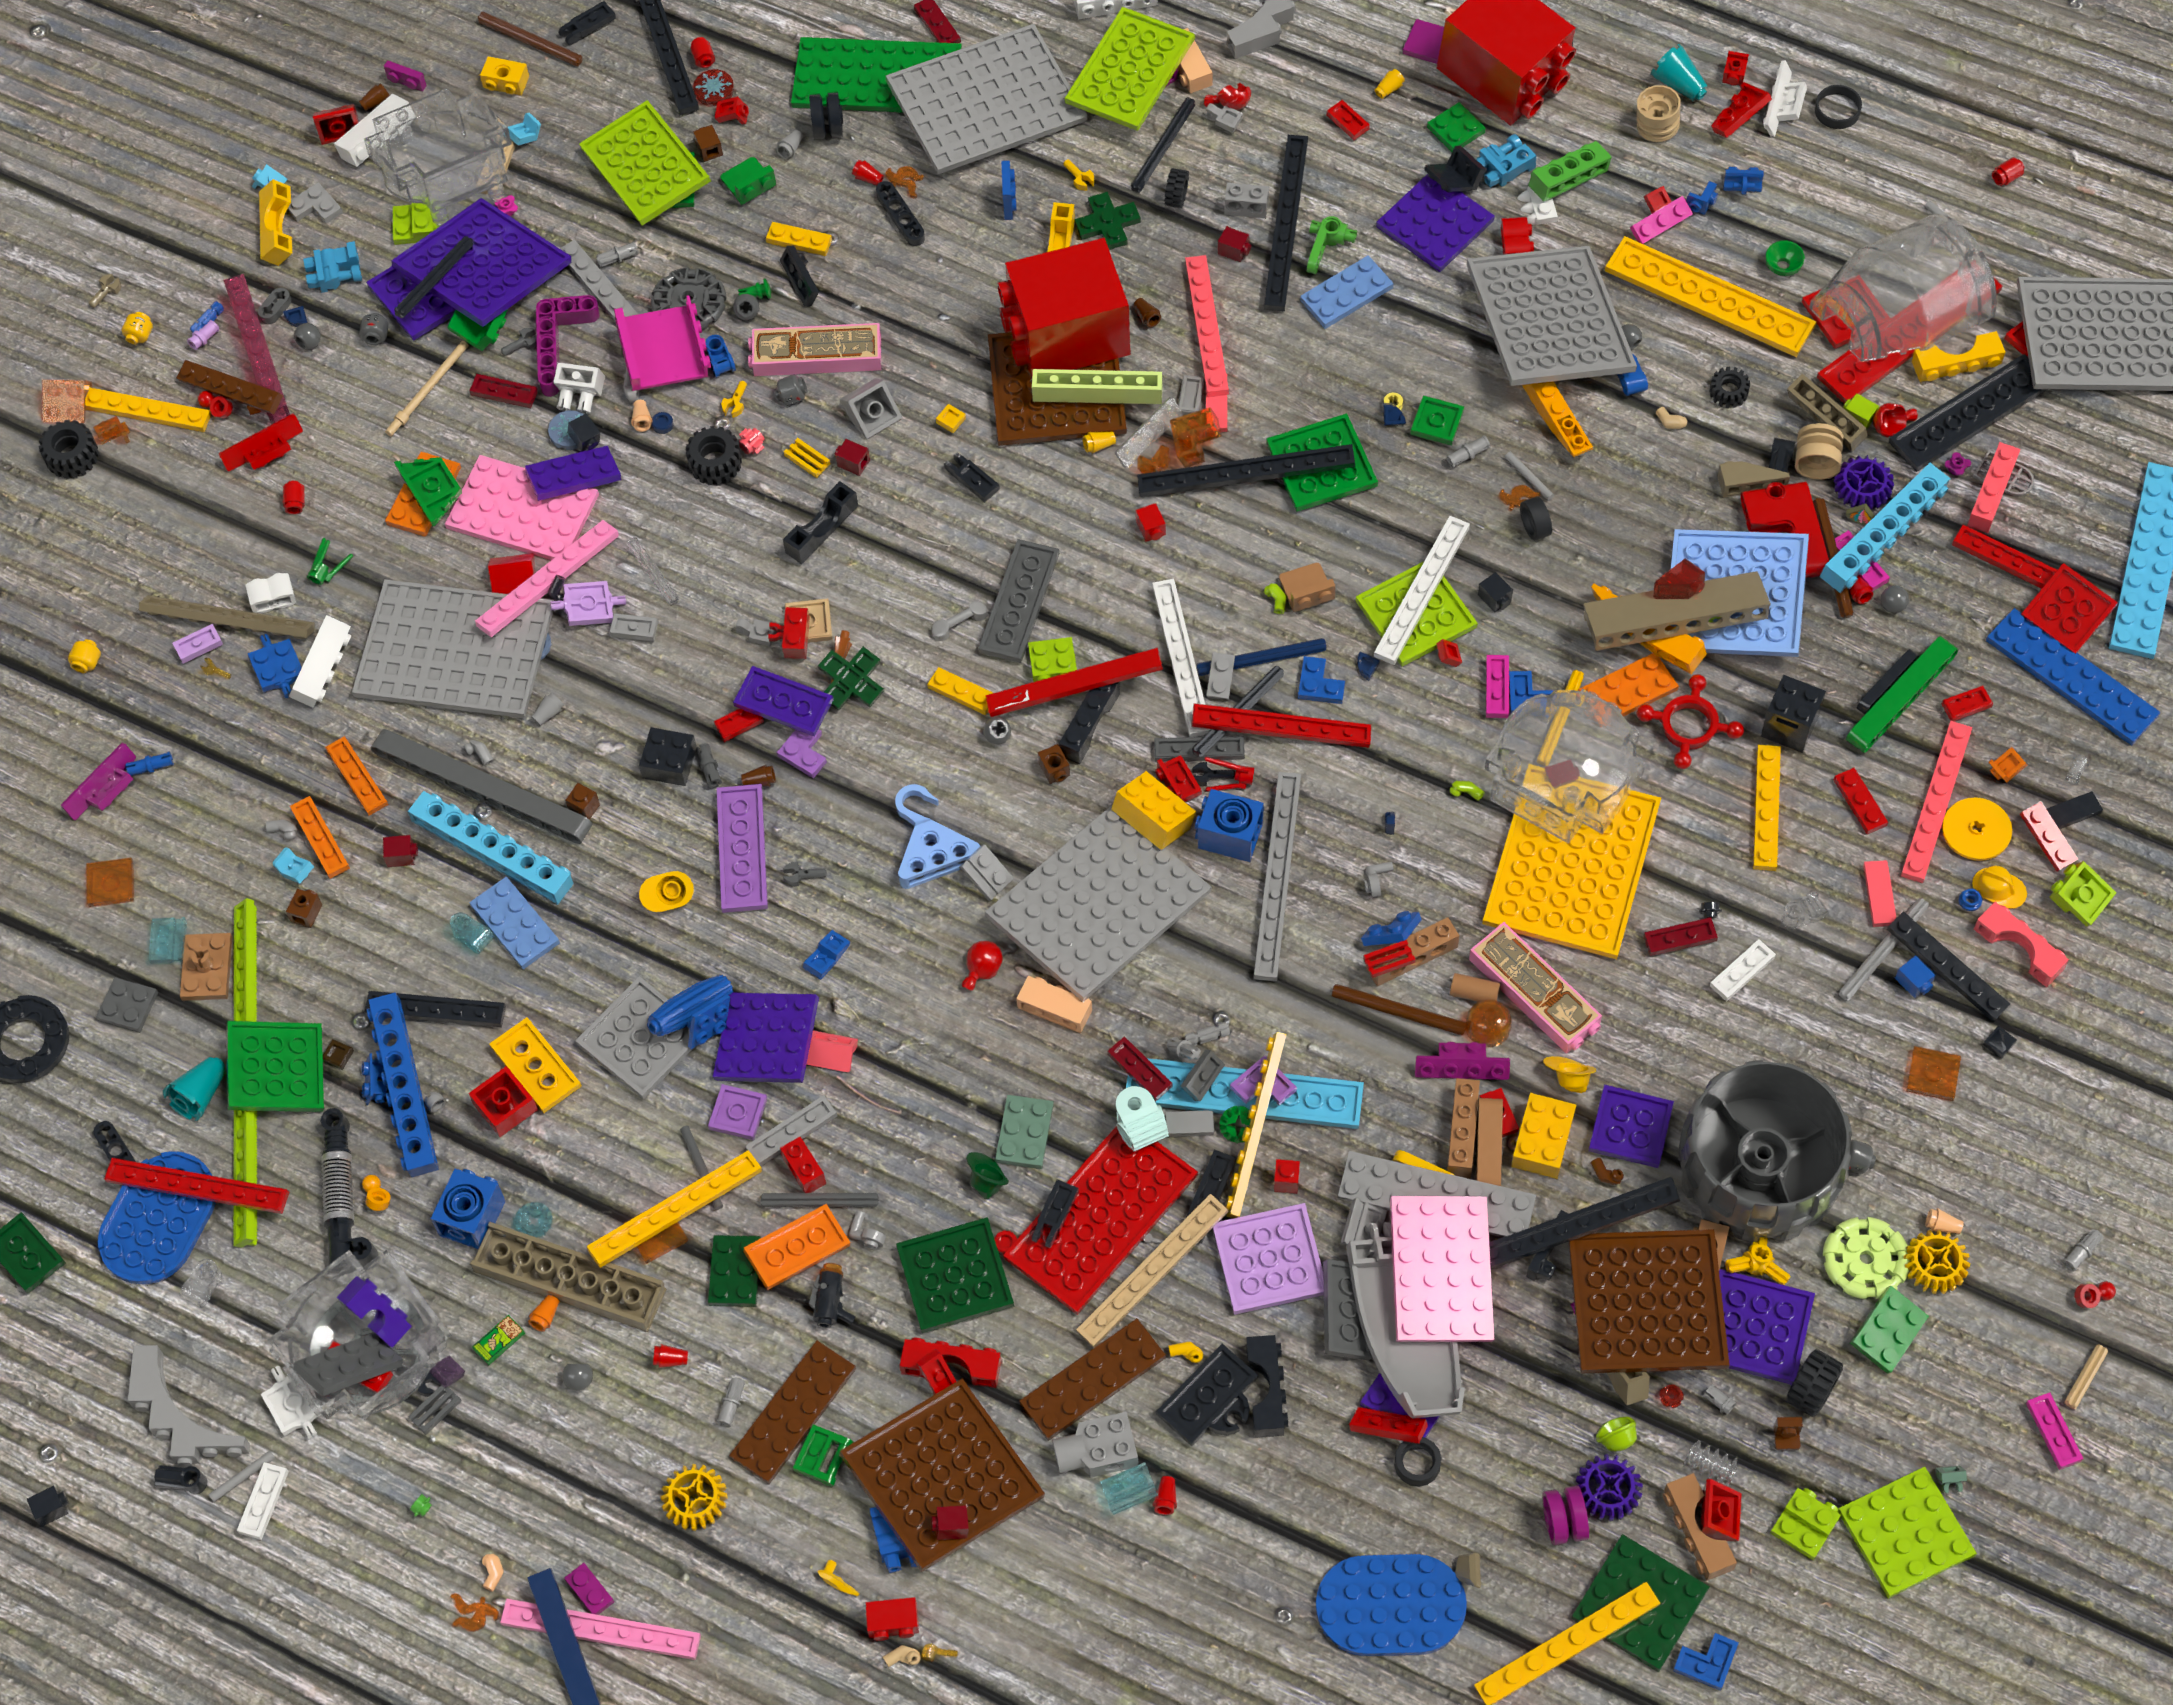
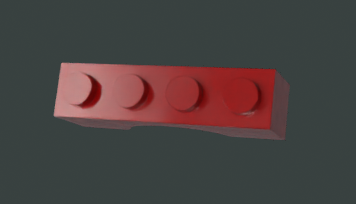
[900,1337,1002,1388]

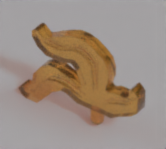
[885,166,924,198]
[1499,485,1540,511]
[450,1593,499,1632]

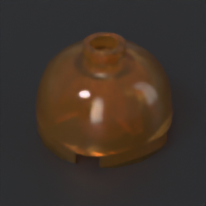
[1466,999,1512,1047]

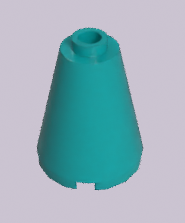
[1650,44,1708,101]
[163,1057,226,1121]

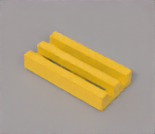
[784,438,831,478]

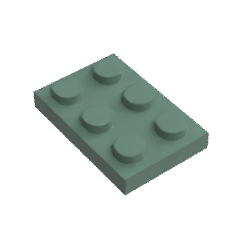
[995,1095,1054,1169]

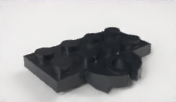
[1156,1343,1258,1446]

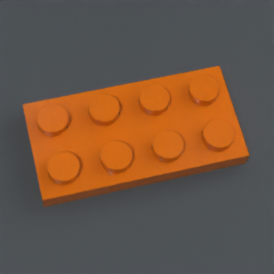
[385,451,461,537]
[1578,653,1679,728]
[743,1204,851,1290]

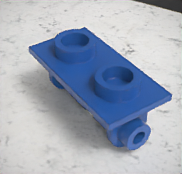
[361,1053,386,1105]

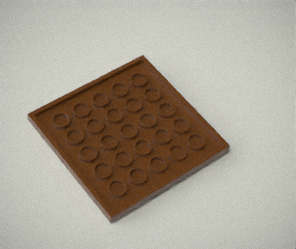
[988,332,1127,446]
[1569,1229,1730,1374]
[840,1378,1045,1572]

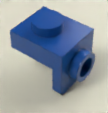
[1686,181,1718,215]

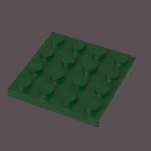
[896,1217,1015,1333]
[1571,1534,1710,1672]

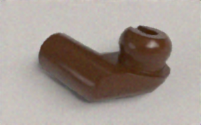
[1590,1158,1624,1185]

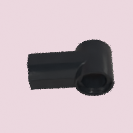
[1768,437,1796,472]
[154,1465,208,1494]

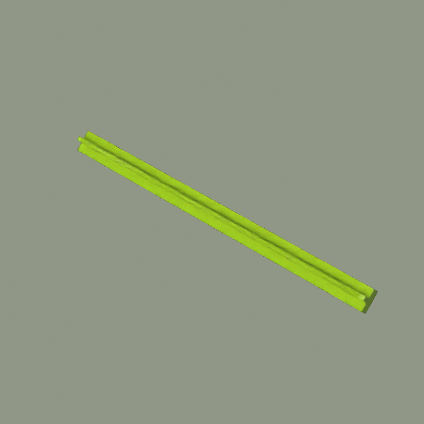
[233,898,258,1248]

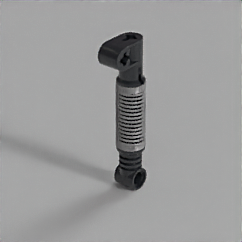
[320,1108,378,1271]

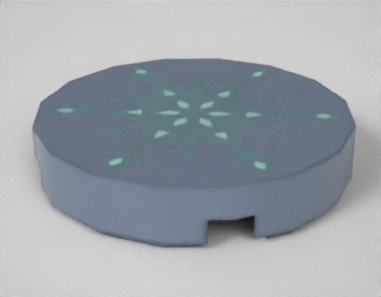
[548,410,583,450]

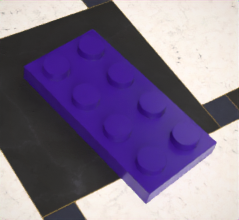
[525,446,621,501]
[733,666,834,737]

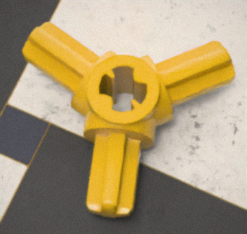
[1725,1237,1791,1285]

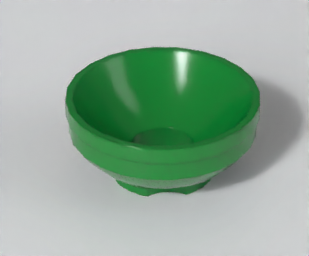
[1765,241,1805,276]

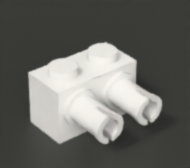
[554,363,605,414]

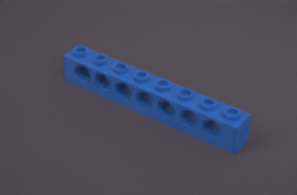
[367,992,439,1177]

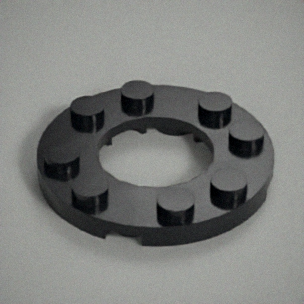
[0,995,69,1083]

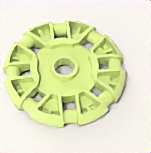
[1823,1217,1910,1299]

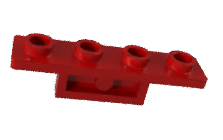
[219,413,303,471]

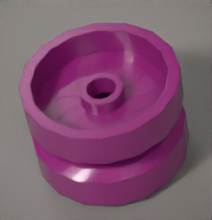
[1542,1485,1589,1546]

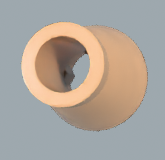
[631,400,653,432]
[1925,1208,1964,1235]

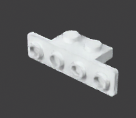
[1763,60,1807,137]

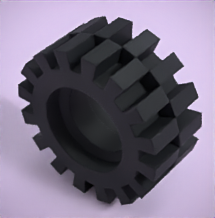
[1164,168,1189,208]
[1709,366,1750,408]

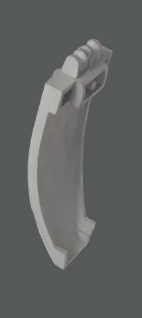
[1346,1222,1465,1418]

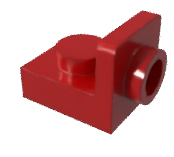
[715,96,749,125]

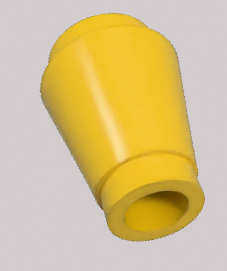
[1374,69,1405,99]
[1082,432,1116,454]

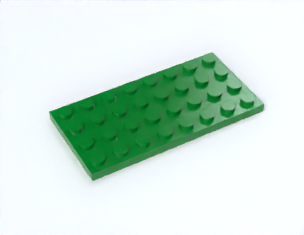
[791,37,962,113]

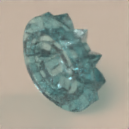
[514,1202,553,1238]

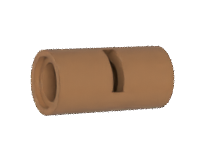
[1450,973,1500,1005]

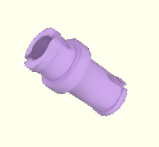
[187,320,219,350]

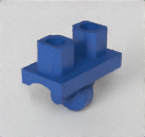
[1723,167,1764,195]

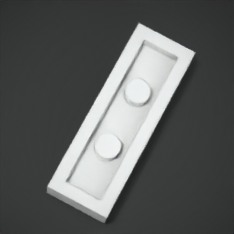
[1710,939,1776,1002]
[237,1462,289,1540]

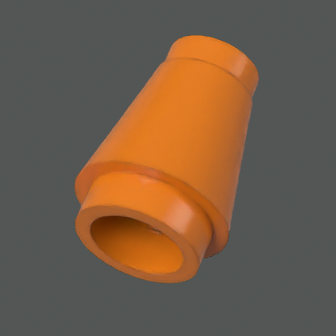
[528,1295,560,1332]

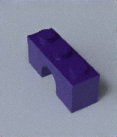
[336,1276,412,1348]

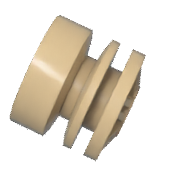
[1637,85,1680,142]
[1795,423,1844,480]

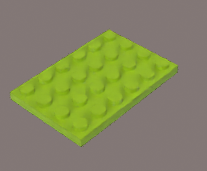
[1065,7,1195,131]
[579,100,711,225]

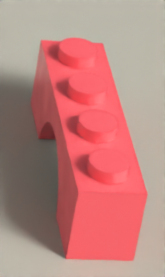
[1967,442,2021,533]
[1974,901,2069,987]

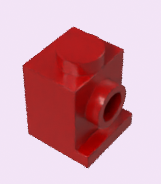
[1722,51,1749,86]

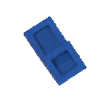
[803,930,850,980]

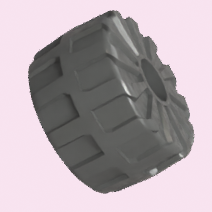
[1678,1060,1852,1242]

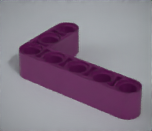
[536,295,600,397]

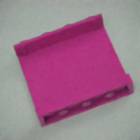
[614,295,711,391]

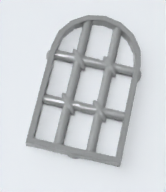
[1973,450,2034,496]

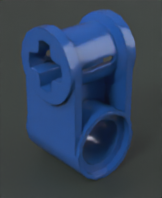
[705,335,736,378]
[1617,354,1648,396]

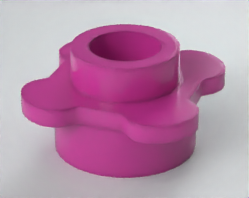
[495,195,518,216]

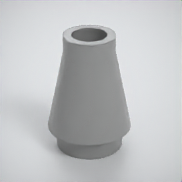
[776,130,803,159]
[531,693,564,726]

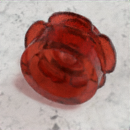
[1659,1384,1684,1408]

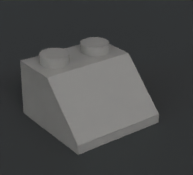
[840,378,903,439]

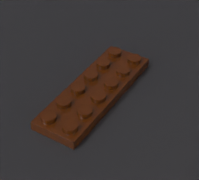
[1019,1318,1166,1441]
[729,1340,856,1485]

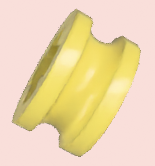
[1384,393,1403,410]

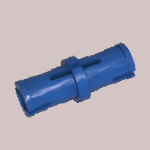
[126,751,174,776]

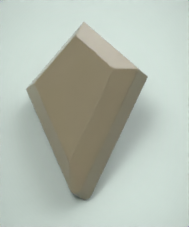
[1455,1553,1481,1588]

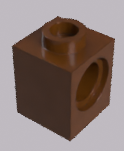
[1038,744,1070,784]

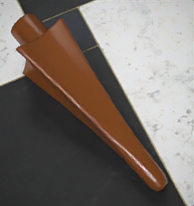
[831,630,852,683]

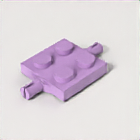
[550,581,626,626]

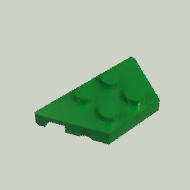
[394,457,462,527]

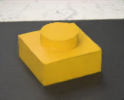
[936,404,966,433]

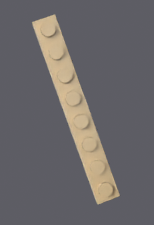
[1076,1194,1228,1348]

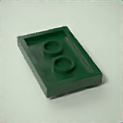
[0,1212,66,1294]
[708,1235,761,1307]

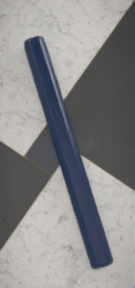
[1196,638,1327,676]

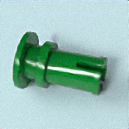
[738,278,771,299]

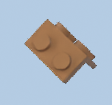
[1279,562,1335,612]

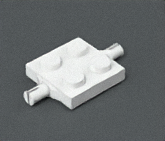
[261,1366,327,1439]

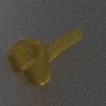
[200,658,232,679]
[921,1643,958,1661]

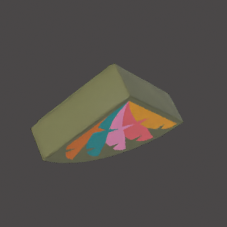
[1846,504,1875,525]

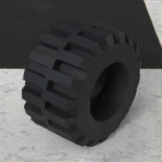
[39,420,99,479]
[686,426,742,485]
[1786,1349,1843,1417]

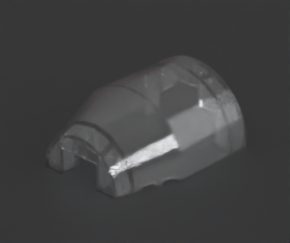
[1809,214,1997,362]

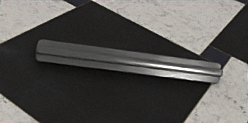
[761,1193,879,1207]

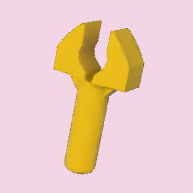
[1063,159,1094,191]
[721,381,747,418]

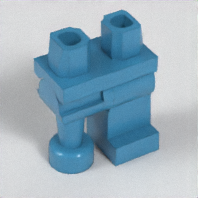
[1476,134,1537,187]
[303,241,362,293]

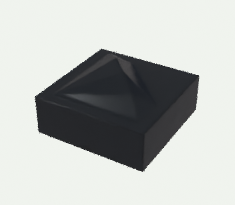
[1983,1026,2017,1059]

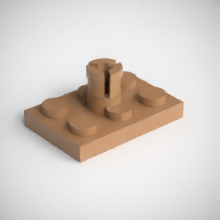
[180,933,233,1001]

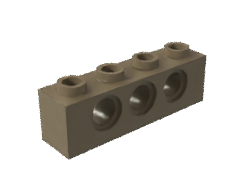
[1787,374,1867,452]

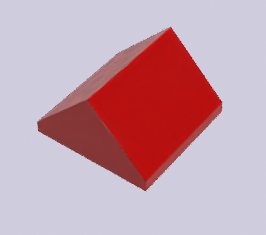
[488,553,536,594]
[1700,1479,1742,1542]

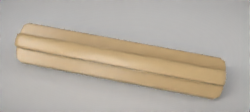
[2064,1345,2108,1409]

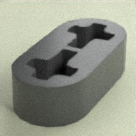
[258,288,291,324]

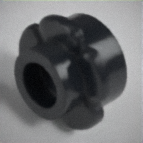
[1699,902,1722,918]

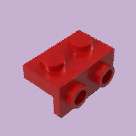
[1155,755,1202,802]

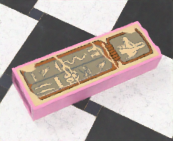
[748,323,882,376]
[1469,922,1602,1054]

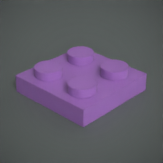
[708,1084,767,1140]

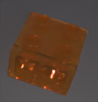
[42,379,92,423]

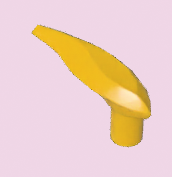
[817,1560,860,1596]

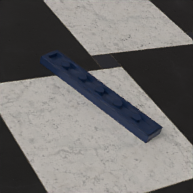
[527,1568,601,1705]

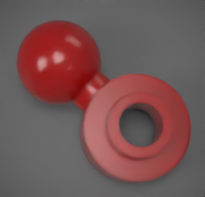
[198,391,233,419]
[2074,1281,2116,1308]

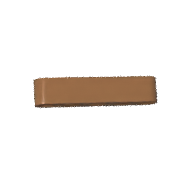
[1476,1098,1503,1186]

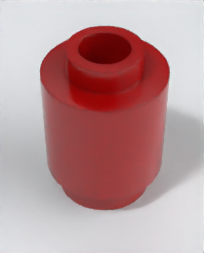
[690,37,715,68]
[1992,157,2024,186]
[283,480,305,514]

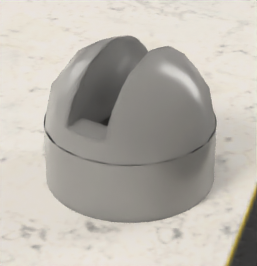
[425,1092,446,1112]

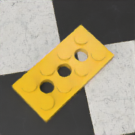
[489,1017,582,1113]

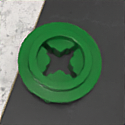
[1219,1106,1251,1144]

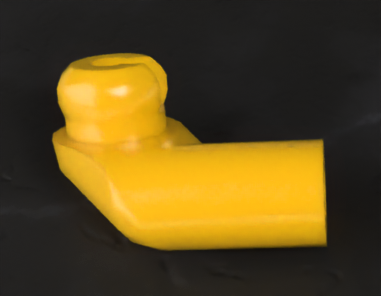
[1168,1342,1203,1363]

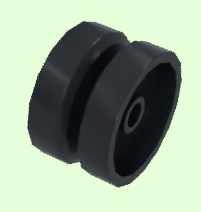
[809,92,844,140]

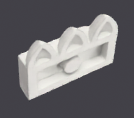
[1517,186,1558,225]

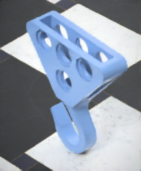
[895,784,980,889]

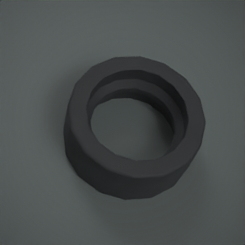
[1520,496,1552,541]
[1394,1437,1442,1487]

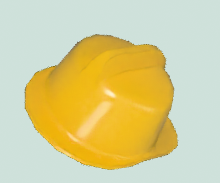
[1972,866,2027,909]
[639,871,694,912]
[1543,1056,1596,1093]

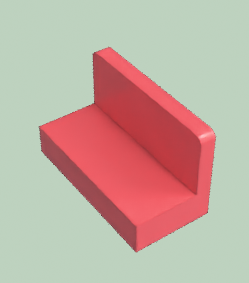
[806,1031,858,1072]

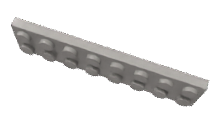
[1338,1151,1536,1237]

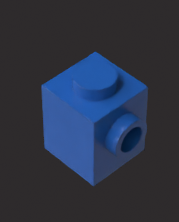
[1895,956,1935,998]

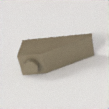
[1717,461,1790,498]
[1607,1372,1650,1405]

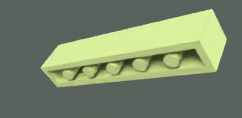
[1032,369,1163,404]

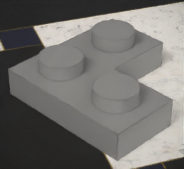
[287,182,343,223]

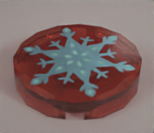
[693,69,734,106]

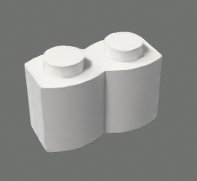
[245,573,296,614]

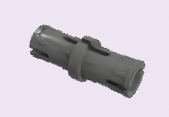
[696,743,722,788]

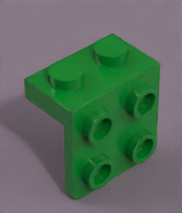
[720,157,776,205]
[447,310,507,351]

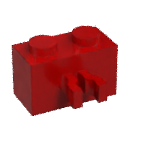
[768,607,810,659]

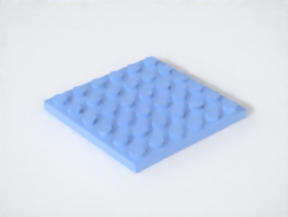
[1669,529,1809,657]

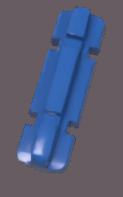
[190,301,224,333]

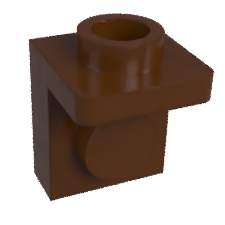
[1773,1417,1803,1450]

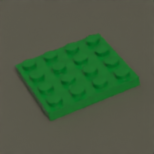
[1266,413,1378,512]
[226,1021,324,1112]

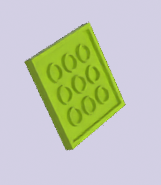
[1355,561,1478,667]
[1838,1467,1977,1599]

